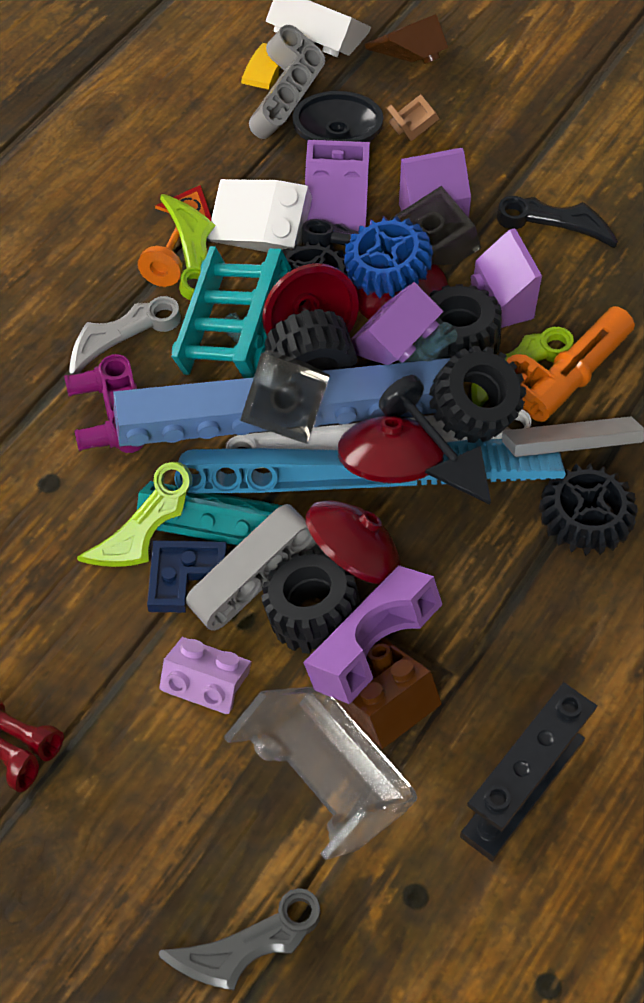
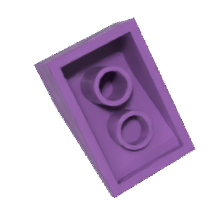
[351,282,444,365]

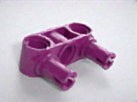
[64,354,144,453]

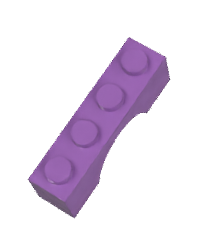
[303,565,442,704]

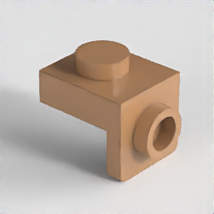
[387,94,439,141]

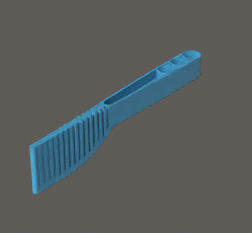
[174,439,566,493]

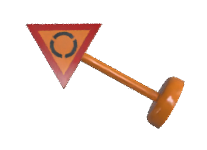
[138,185,212,287]

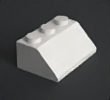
[265,0,371,58]

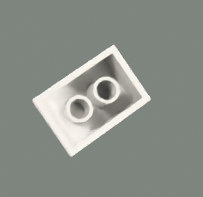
[207,179,312,252]

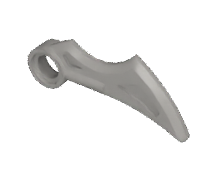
[70,296,181,375]

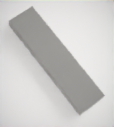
[502,416,644,457]

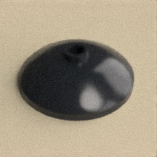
[293,91,384,142]

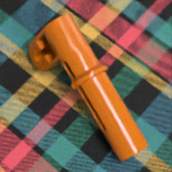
[507,306,635,422]

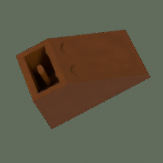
[331,638,442,749]

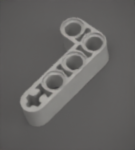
[249,25,325,139]
[186,504,322,630]

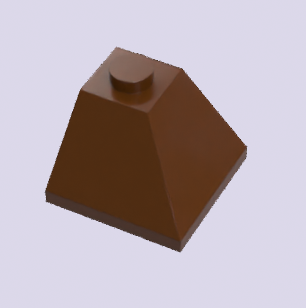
[364,14,448,64]

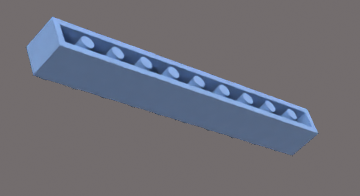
[113,358,451,447]

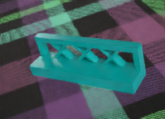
[137,481,282,545]

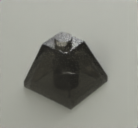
[388,186,481,265]
[240,350,330,444]

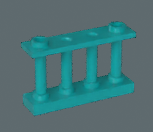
[171,246,292,378]

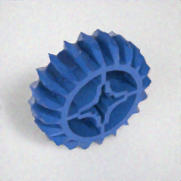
[344,215,433,298]

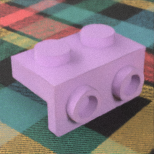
[159,637,251,714]

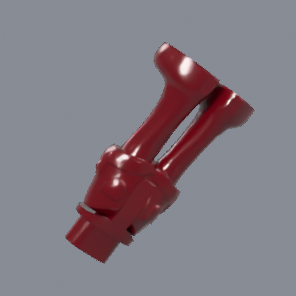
[0,701,64,793]

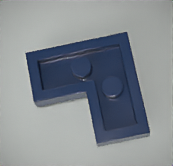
[147,541,227,613]

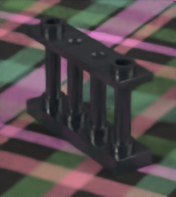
[460,682,598,862]

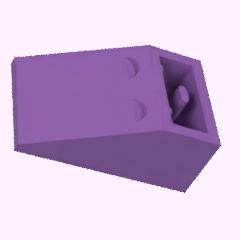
[305,140,370,231]

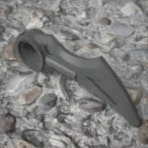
[159,888,321,991]

